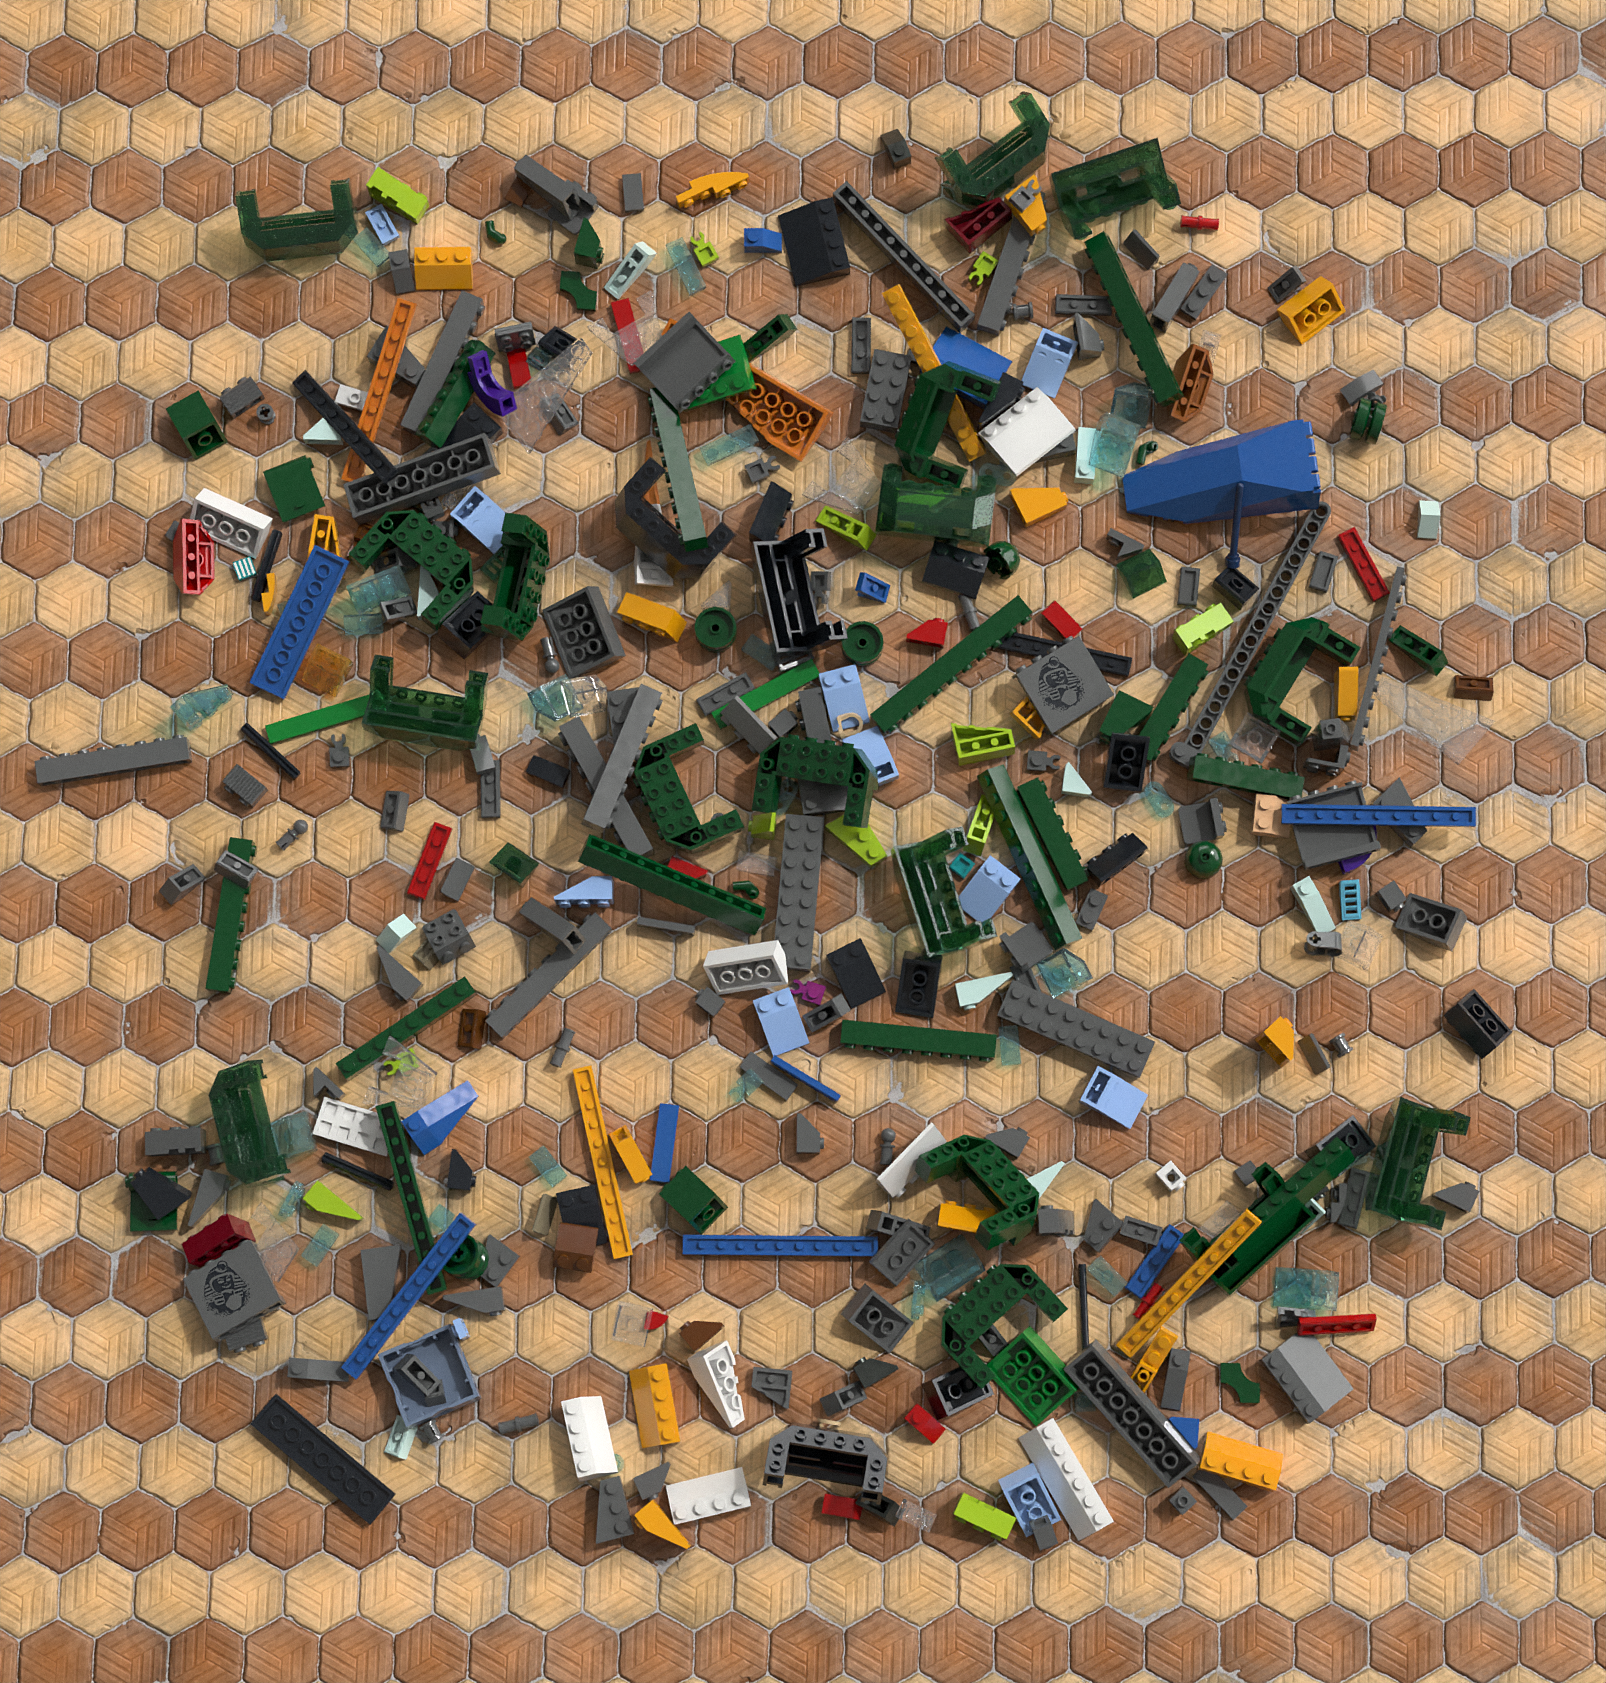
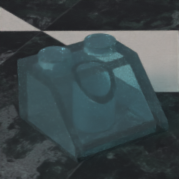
[270,1111,318,1161]

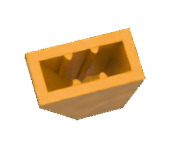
[1004,174,1047,236]
[1009,487,1069,528]
[1334,667,1358,722]
[609,1125,653,1184]

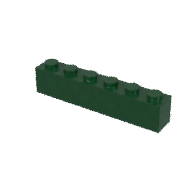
[415,340,496,448]
[1139,653,1209,764]
[1187,753,1305,800]
[1016,777,1090,892]

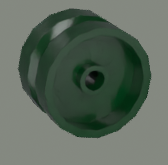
[1349,398,1387,445]
[695,607,737,653]
[842,621,884,667]
[443,1235,489,1281]

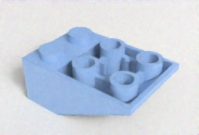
[1021,328,1078,399]
[450,486,505,555]
[842,726,899,786]
[554,876,614,908]
[1079,1066,1148,1129]

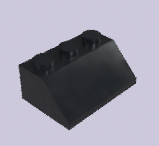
[749,481,794,542]
[922,540,989,600]
[1086,833,1148,887]
[1443,989,1512,1059]

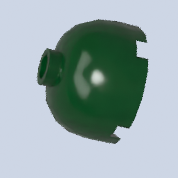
[983,541,1020,580]
[1184,841,1223,880]

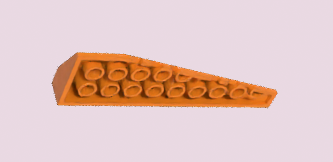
[661,318,834,462]

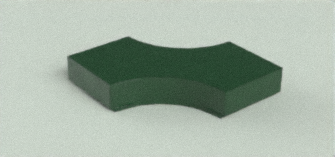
[560,271,597,311]
[1220,1363,1260,1403]

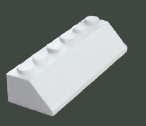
[1018,1418,1114,1541]

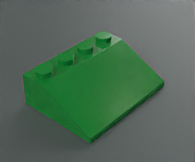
[683,335,756,412]
[987,1326,1079,1426]

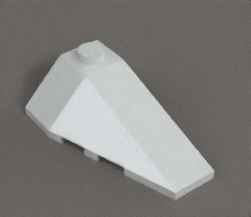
[687,1340,745,1428]

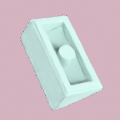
[384,1415,418,1460]

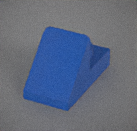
[855,572,890,603]

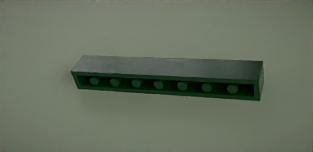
[205,837,257,994]
[336,976,477,1081]
[840,1020,997,1062]
[1231,1137,1356,1262]

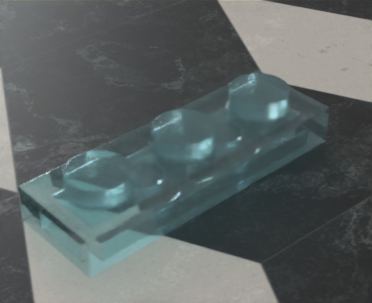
[665,237,706,296]
[699,424,759,466]

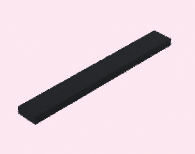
[292,370,399,484]
[997,632,1132,677]

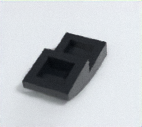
[526,755,571,788]

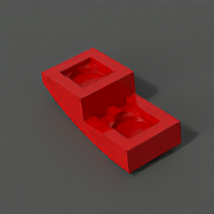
[507,348,532,389]
[1041,600,1082,639]
[821,1493,862,1520]

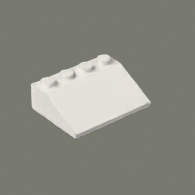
[979,387,1076,476]
[876,1122,947,1199]

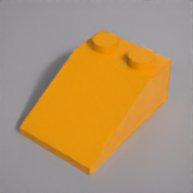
[634,1499,691,1549]

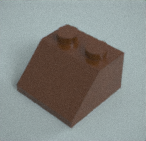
[553,1222,599,1273]
[679,1321,725,1352]

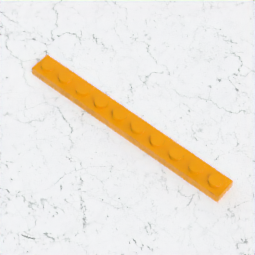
[882,284,987,462]
[573,1065,633,1259]
[1116,1209,1262,1358]

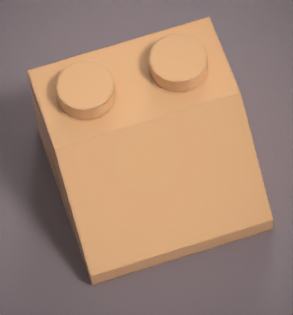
[1250,794,1290,839]

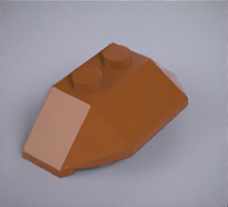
[1166,344,1214,422]

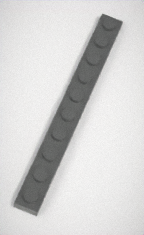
[1350,566,1407,751]

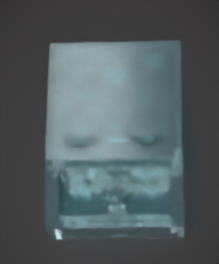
[1088,412,1141,478]
[170,684,234,730]
[1273,1267,1339,1312]

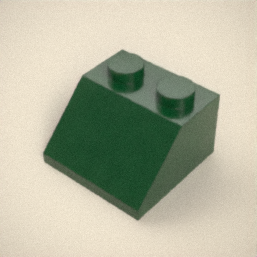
[574,218,605,269]

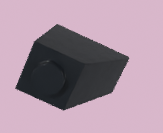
[130,1167,192,1220]

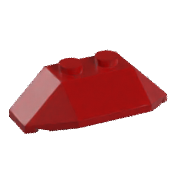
[173,519,215,595]

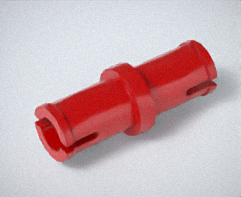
[1180,215,1219,231]
[1132,1282,1165,1320]

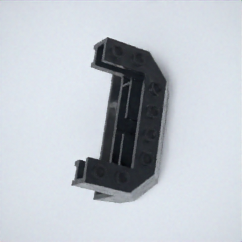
[615,457,737,579]
[751,528,848,657]
[763,1422,888,1505]

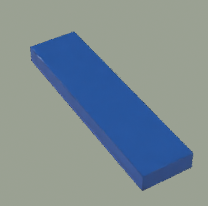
[771,1055,841,1103]
[650,1103,679,1183]
[1125,1224,1184,1299]

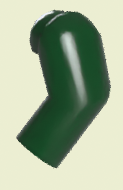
[485,220,507,245]
[1135,441,1158,465]
[733,880,759,899]

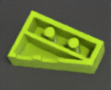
[952,1492,1016,1541]

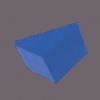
[1167,1417,1199,1449]

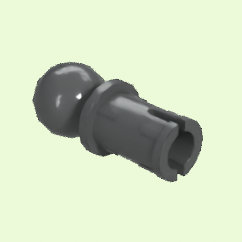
[540,637,560,673]
[276,820,308,851]
[880,1128,896,1165]

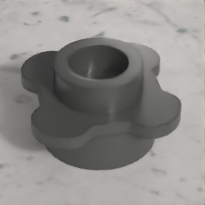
[1368,392,1386,411]

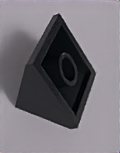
[538,326,587,369]
[1212,567,1260,610]

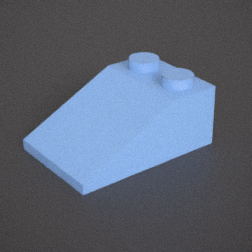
[818,664,870,732]
[954,855,1021,926]
[753,987,809,1057]
[998,1463,1061,1537]

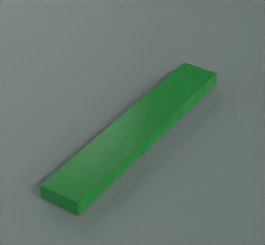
[711,659,819,730]
[265,693,381,744]

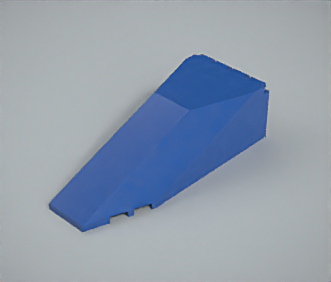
[1122,419,1321,524]

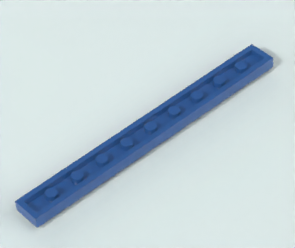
[1281,804,1476,827]
[341,1212,477,1380]
[683,1235,878,1256]

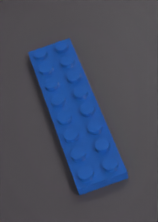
[249,545,350,699]

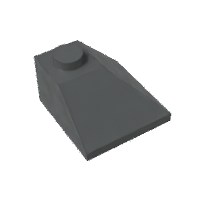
[1072,313,1104,360]

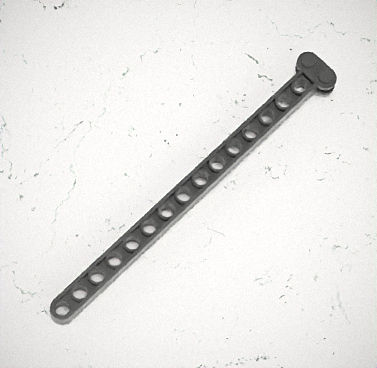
[1169,501,1331,769]

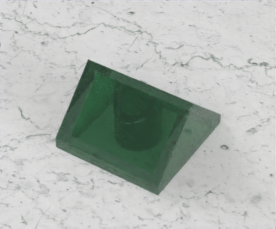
[1116,549,1167,599]
[489,842,539,888]

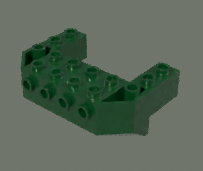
[894,361,1002,490]
[348,510,474,632]
[480,512,550,641]
[1244,617,1361,747]
[632,723,744,854]
[752,734,878,828]
[915,1134,1039,1251]
[941,1264,1068,1389]

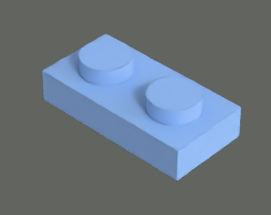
[365,204,400,246]
[451,1318,470,1340]

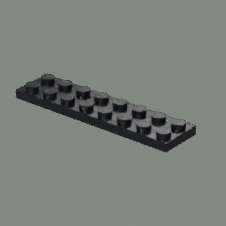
[251,1394,396,1525]

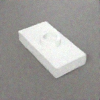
[335,384,368,411]

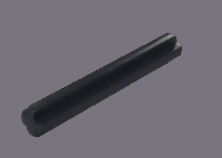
[250,530,283,602]
[241,723,301,780]
[321,1152,394,1191]

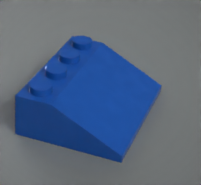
[919,326,1012,409]

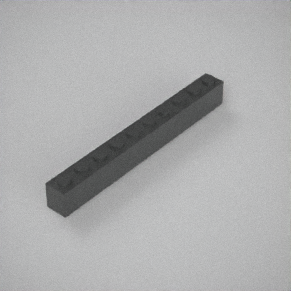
[833,181,975,333]

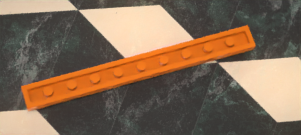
[341,298,417,482]

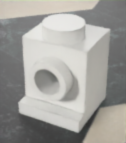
[1155,1161,1186,1192]

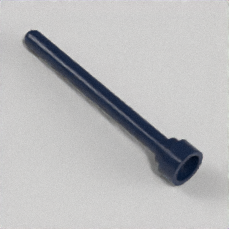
[1225,483,1244,569]

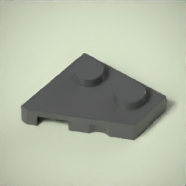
[1084,1198,1124,1253]
[481,1234,520,1287]
[1275,1307,1316,1328]
[752,1367,792,1409]

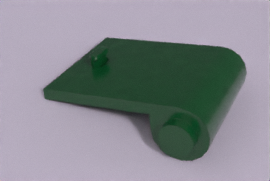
[263,455,326,523]
[125,1171,178,1232]

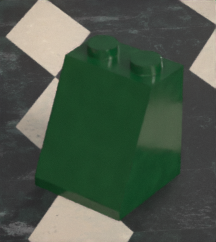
[165,390,228,460]
[1096,690,1153,746]
[659,1166,728,1235]

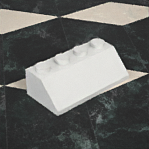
[190,488,273,559]
[703,940,788,995]
[561,1396,618,1482]
[666,1467,751,1525]

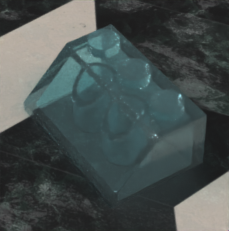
[346,565,411,615]
[914,1234,986,1302]

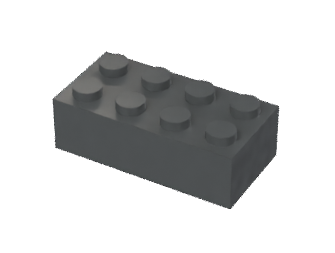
[860,349,912,434]

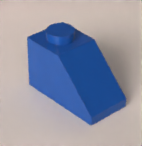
[744,228,782,253]

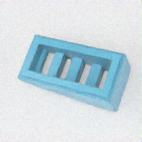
[1338,879,1362,921]

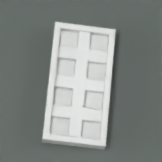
[313,1097,388,1157]

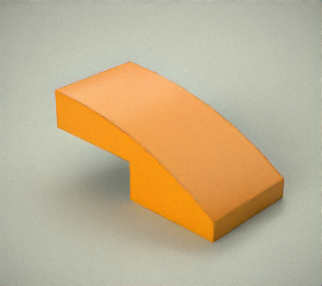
[261,573,277,616]

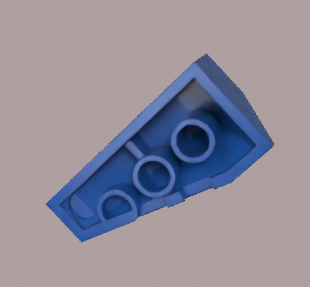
[401,1080,479,1156]

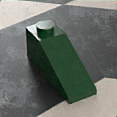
[743,314,798,363]
[1388,625,1448,677]

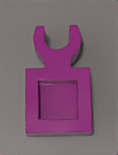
[790,979,826,1006]

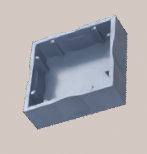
[378,1324,482,1429]

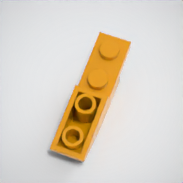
[676,172,750,209]
[1130,1326,1178,1393]

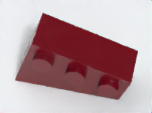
[944,197,1012,254]
[182,1213,256,1267]

